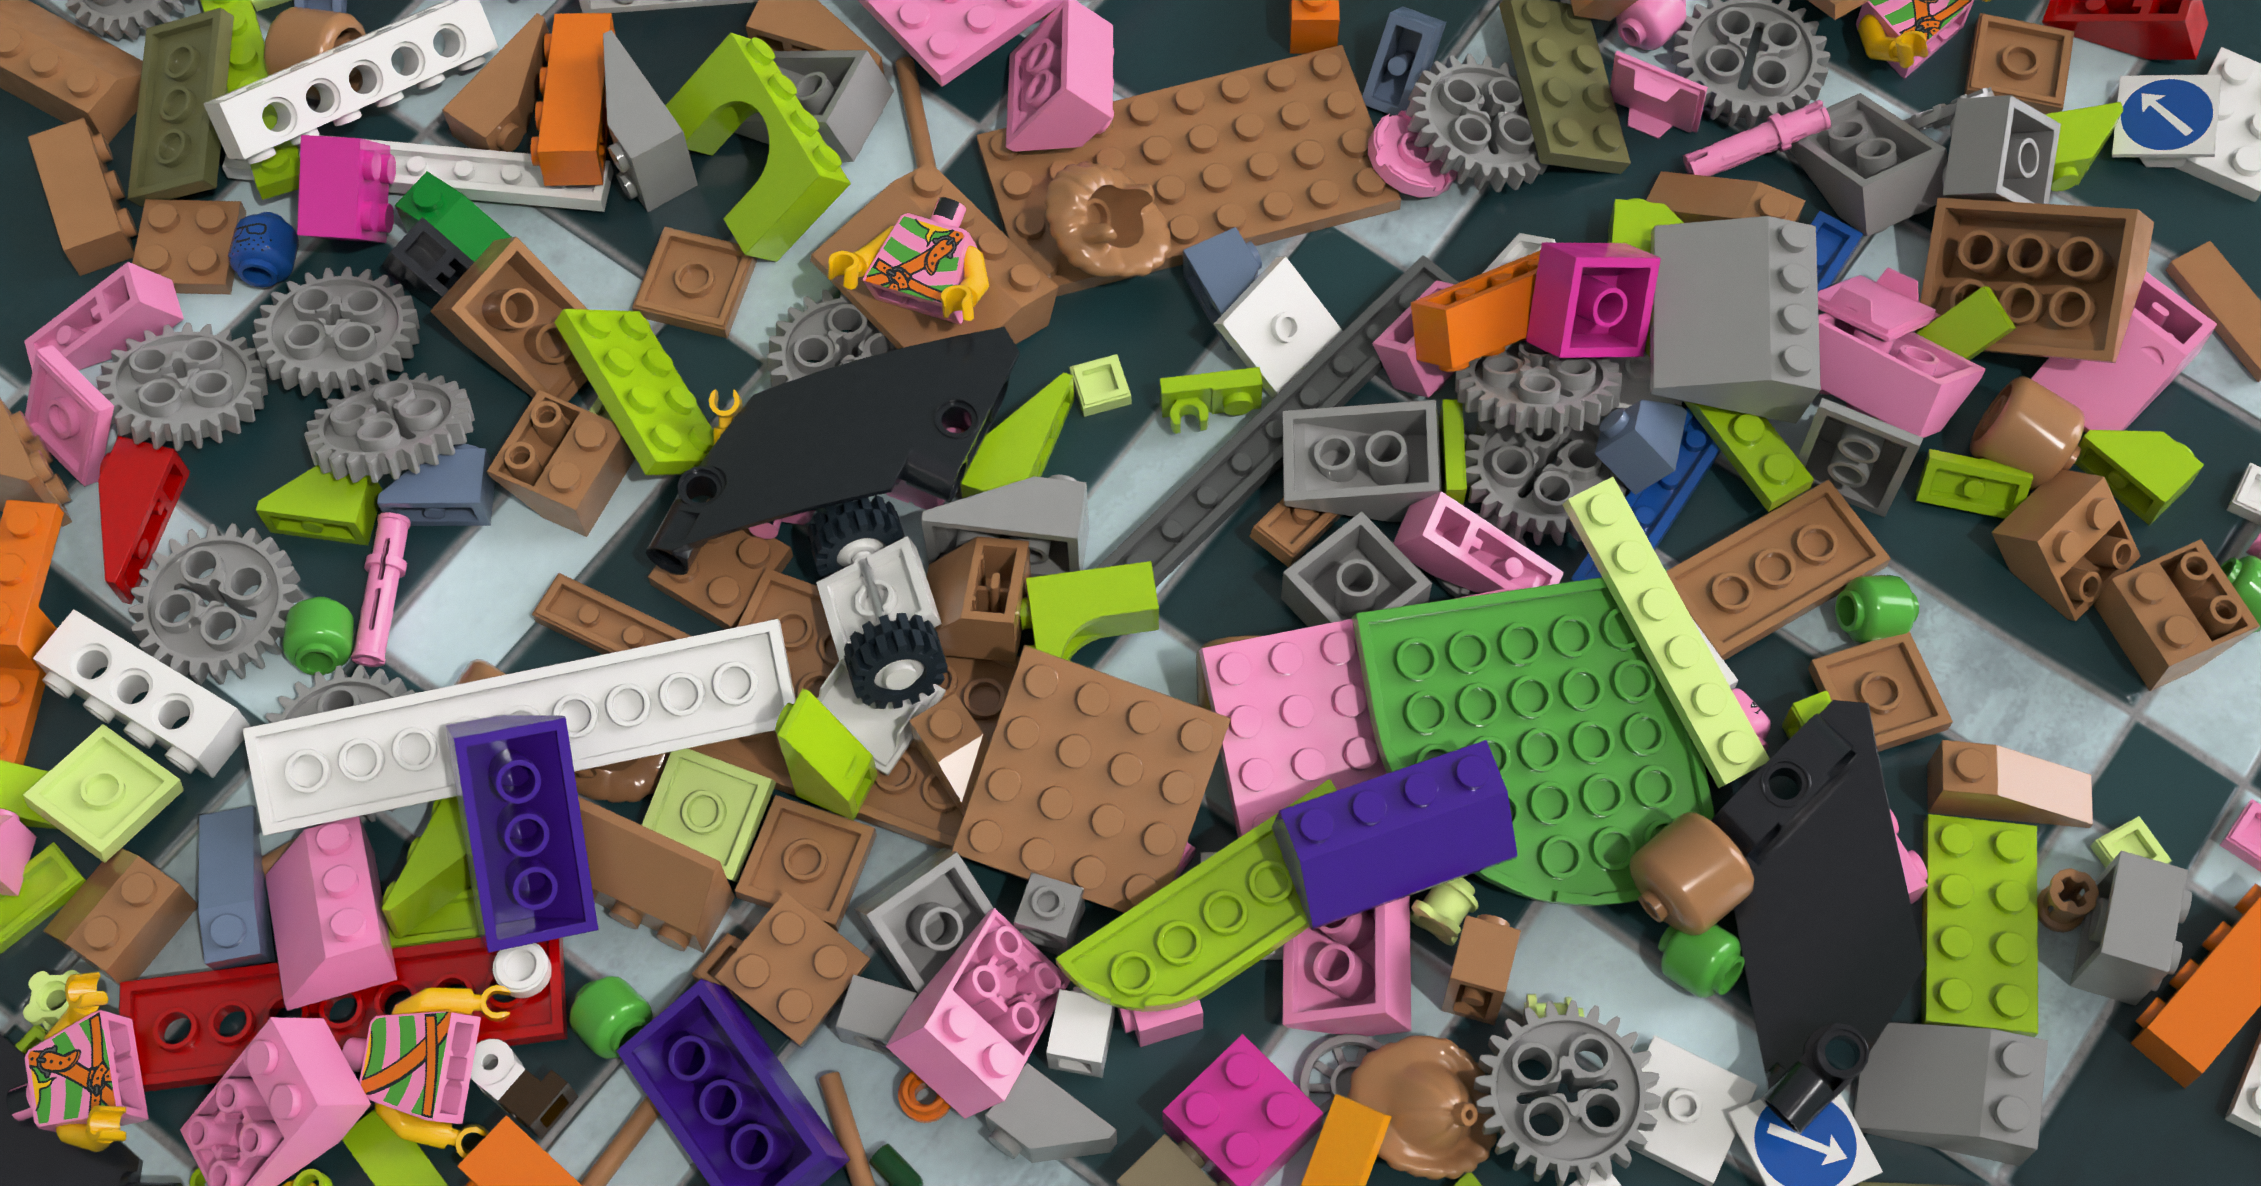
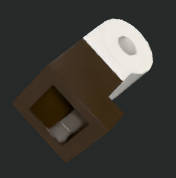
[470,1039,578,1140]

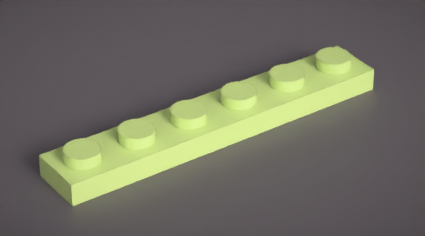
[1562,477,1770,788]

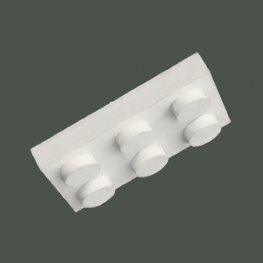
[2174,47,2261,202]

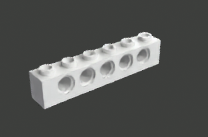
[204,0,499,164]

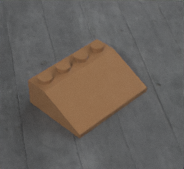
[810,162,1059,349]
[1915,198,2154,363]

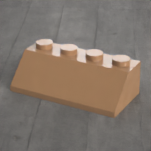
[0,0,143,144]
[578,796,735,953]

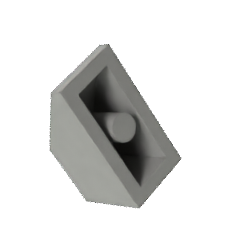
[985,1063,1117,1163]

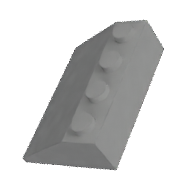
[1650,216,1821,424]

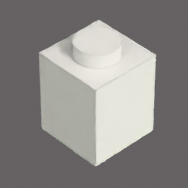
[1046,986,1115,1078]

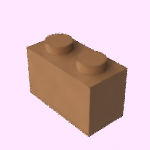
[1441,914,1521,1025]

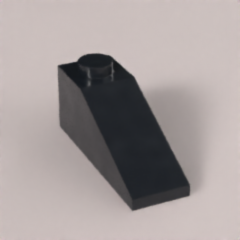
[381,217,474,308]

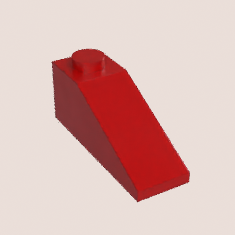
[2042,0,2209,60]
[98,436,190,605]

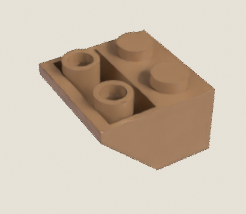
[487,390,635,537]
[0,398,72,527]
[1991,469,2141,621]
[926,536,1031,662]
[2094,539,2260,691]

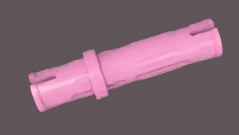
[1683,99,1831,176]
[351,512,411,667]

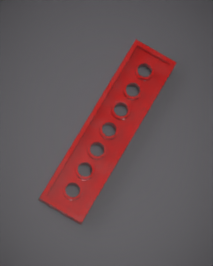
[119,937,568,1092]

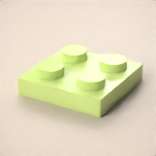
[23,724,184,863]
[642,749,776,882]

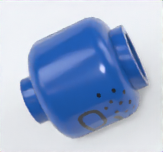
[228,212,299,288]

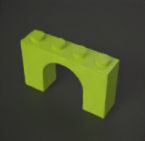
[665,33,851,262]
[1020,561,1159,661]

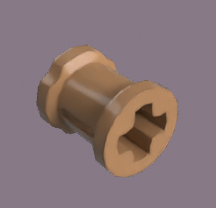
[2037,868,2099,933]

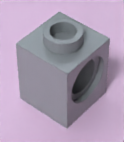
[1014,872,1085,956]
[835,975,918,1058]

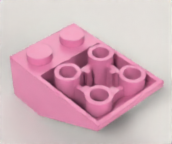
[2031,271,2217,433]
[886,908,1071,1119]
[180,1017,371,1186]

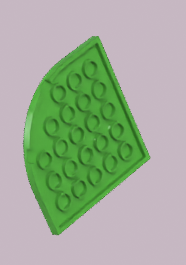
[1352,568,1715,907]

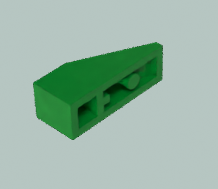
[395,171,512,262]

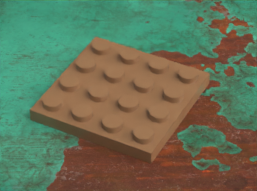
[951,645,1231,913]

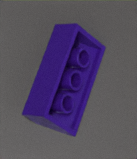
[446,715,599,953]
[1272,740,1518,930]
[617,979,851,1186]

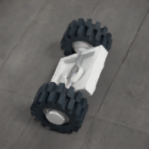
[807,495,948,709]

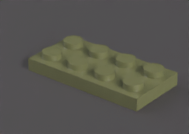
[1499,0,1631,174]
[127,8,234,207]

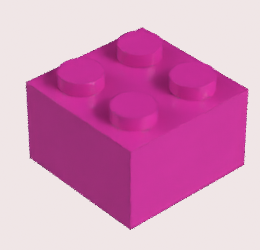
[297,135,396,243]
[1526,242,1661,358]
[1162,1034,1323,1186]

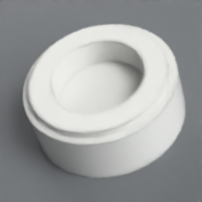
[493,943,552,998]

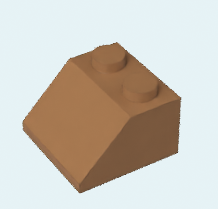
[43,848,198,986]

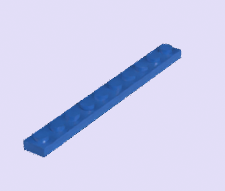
[1570,211,1863,582]

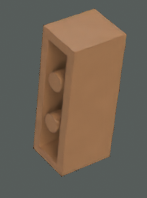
[28,118,138,276]

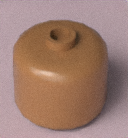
[264,7,366,100]
[1970,376,2085,490]
[1630,812,1754,935]

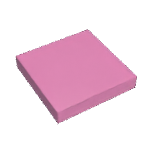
[25,345,114,486]

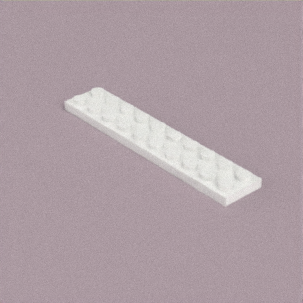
[242,619,796,836]

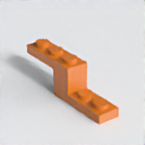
[0,500,64,765]

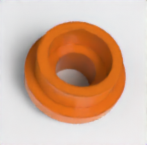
[898,1071,951,1123]

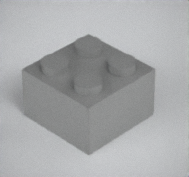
[1942,95,2061,204]
[1281,511,1432,627]
[2070,850,2192,1006]

